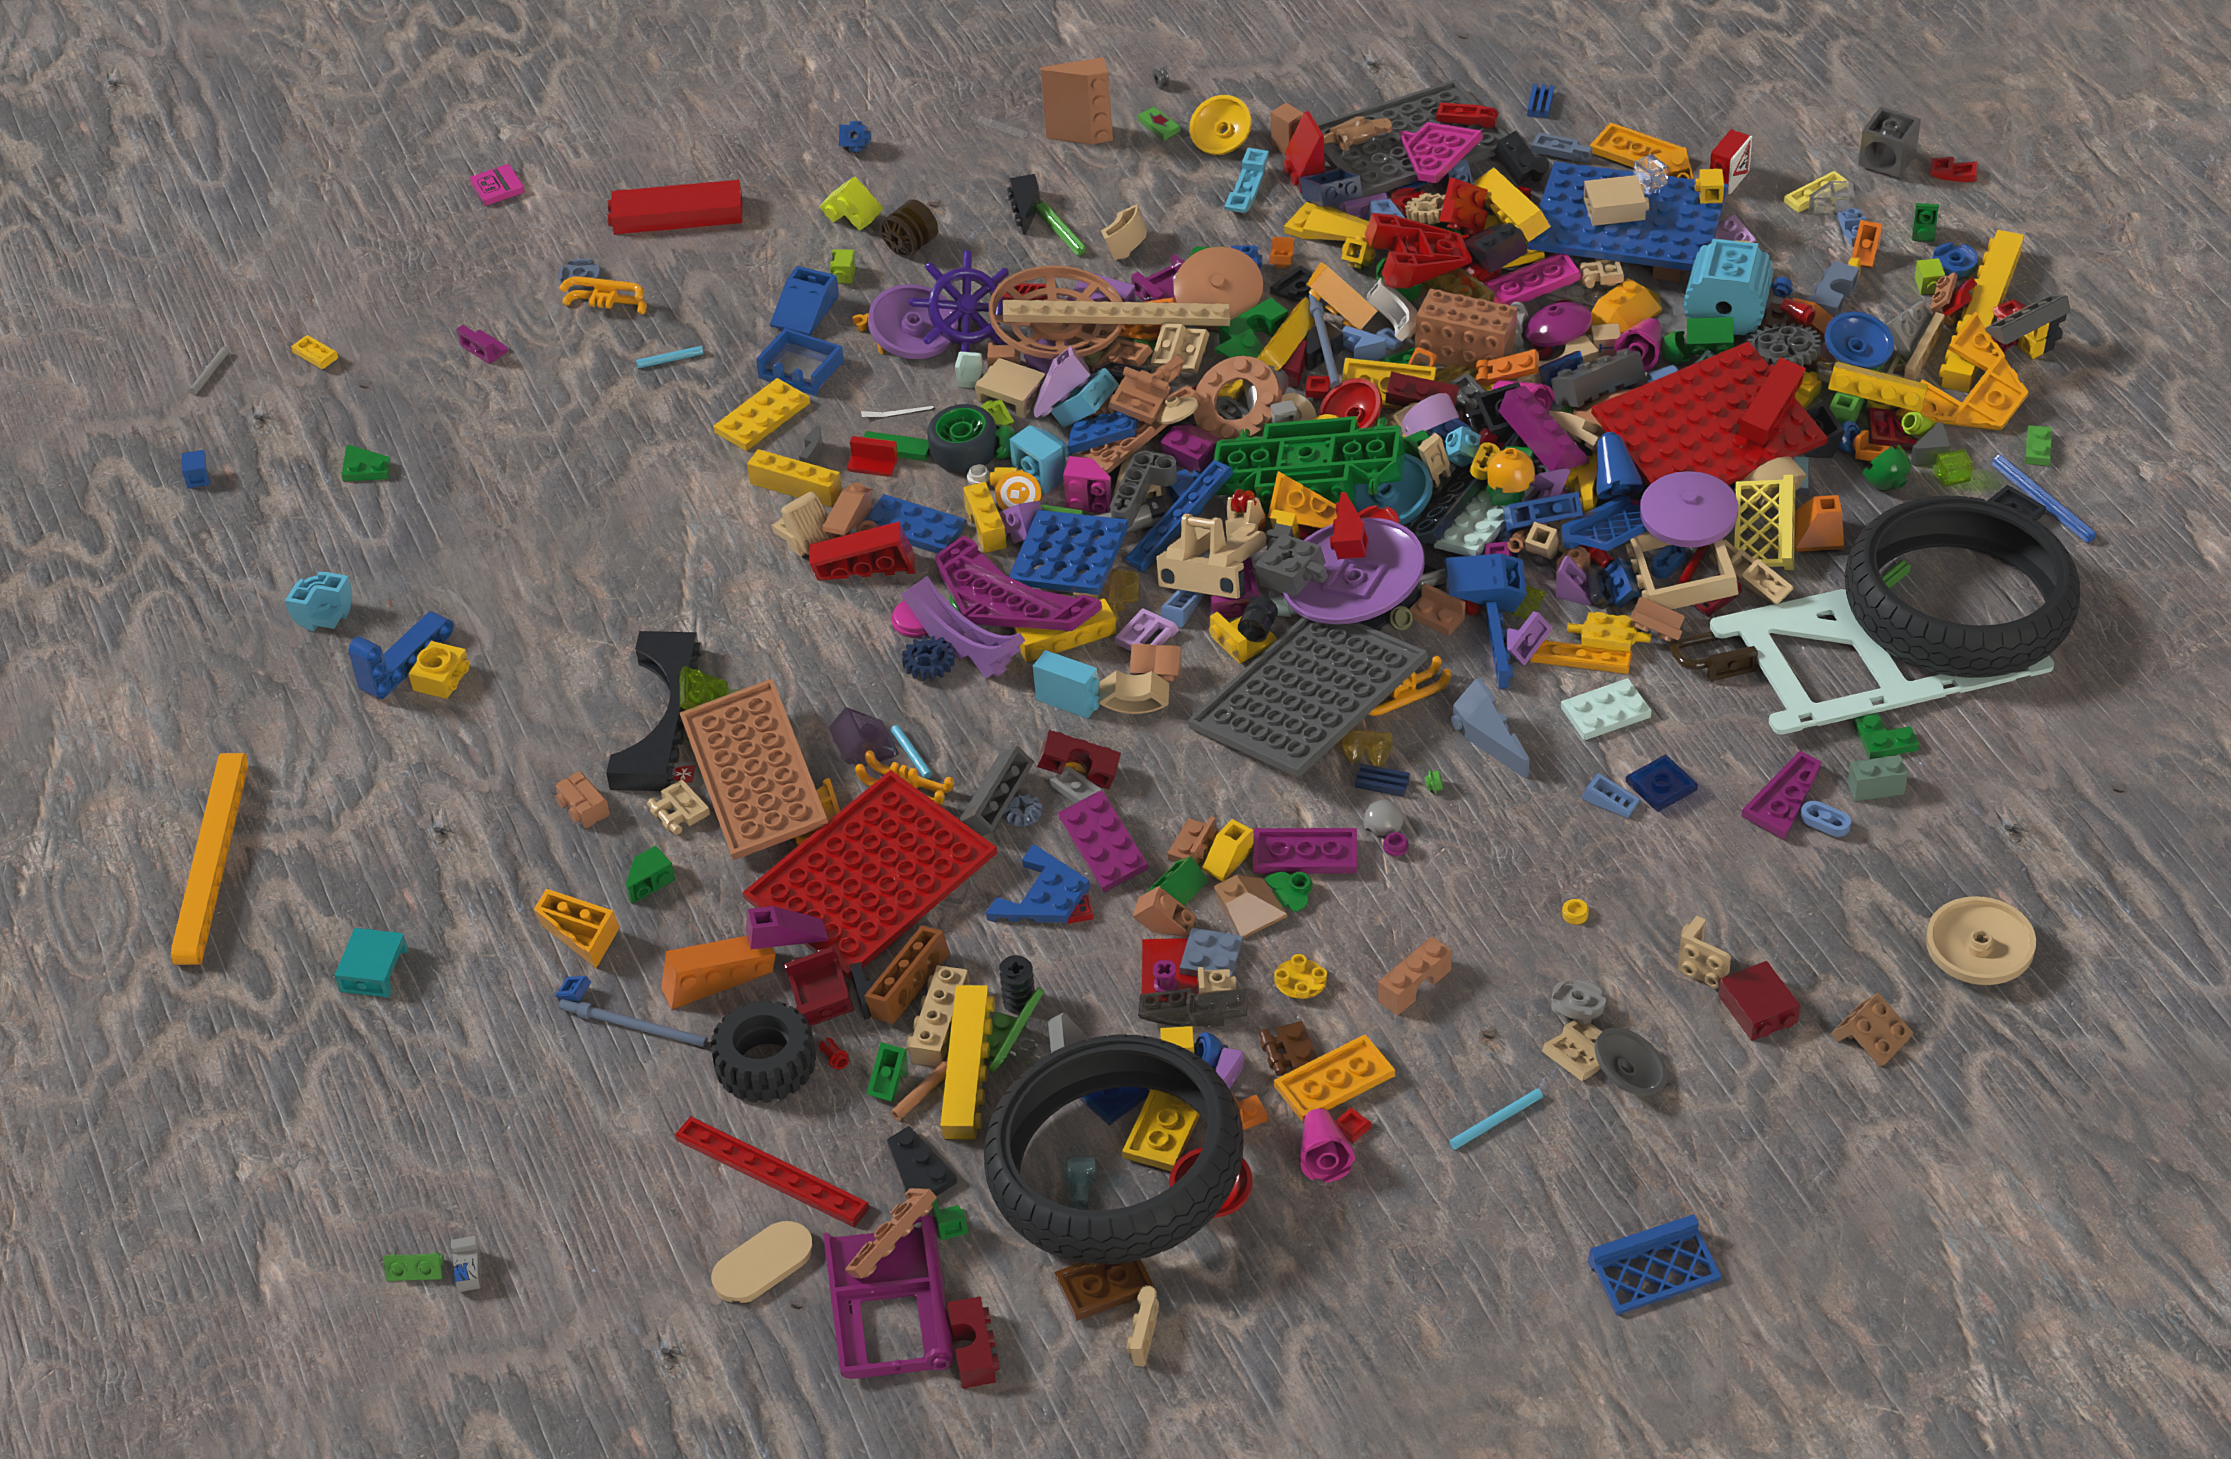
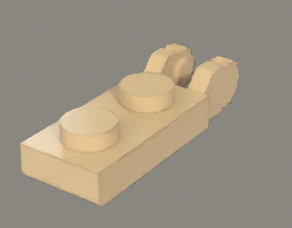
[1418,433,1451,488]
[1127,1286,1159,1367]

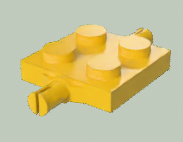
[1567,612,1652,652]

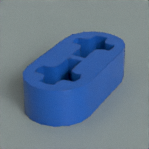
[1651,545,1686,579]

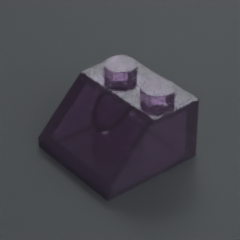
[828,707,899,767]

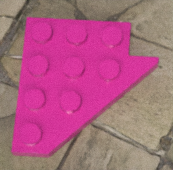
[1399,122,1483,183]

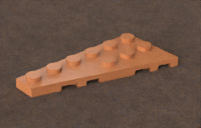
[1071,386,1199,474]

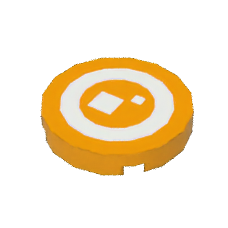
[995,471,1042,511]

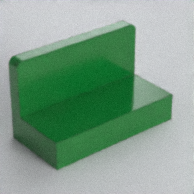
[1146,856,1208,906]

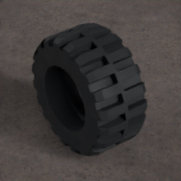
[711,1000,816,1103]

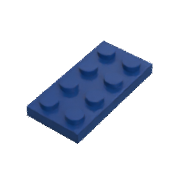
[863,494,967,554]

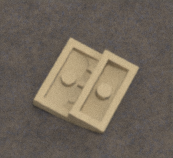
[1150,323,1210,373]
[1542,1020,1602,1082]

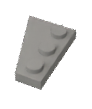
[1885,300,1934,361]

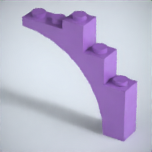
[900,576,1025,679]

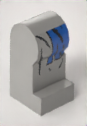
[451,1236,481,1292]

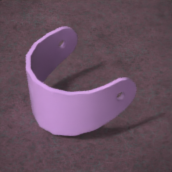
[1402,393,1460,437]

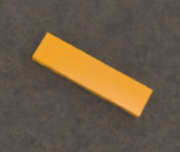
[1530,640,1632,674]

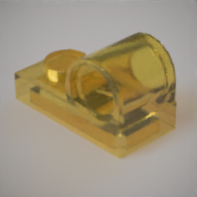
[1108,570,1141,621]

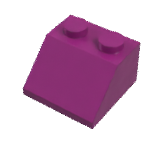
[1160,424,1223,472]

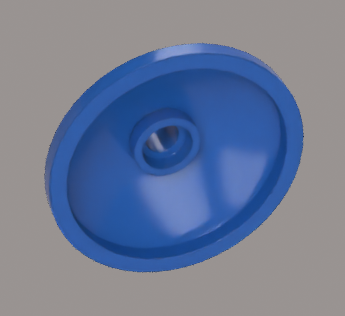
[1825,312,1894,369]

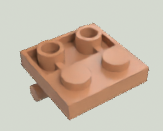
[1109,366,1170,425]

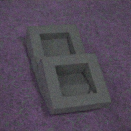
[799,425,823,466]

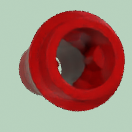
[1780,298,1816,326]

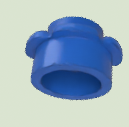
[1771,277,1793,297]

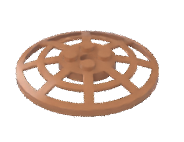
[989,265,1123,359]

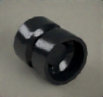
[1238,596,1278,642]

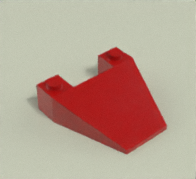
[1364,213,1472,289]

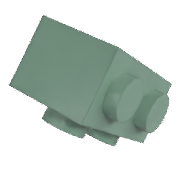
[1848,755,1908,801]

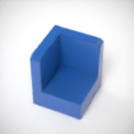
[182,450,210,488]

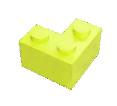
[819,176,884,231]

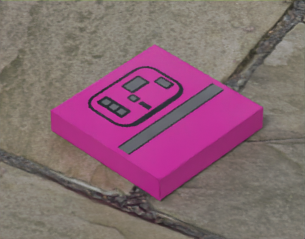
[469,164,525,206]

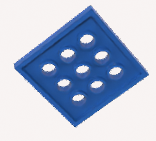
[1009,510,1129,595]

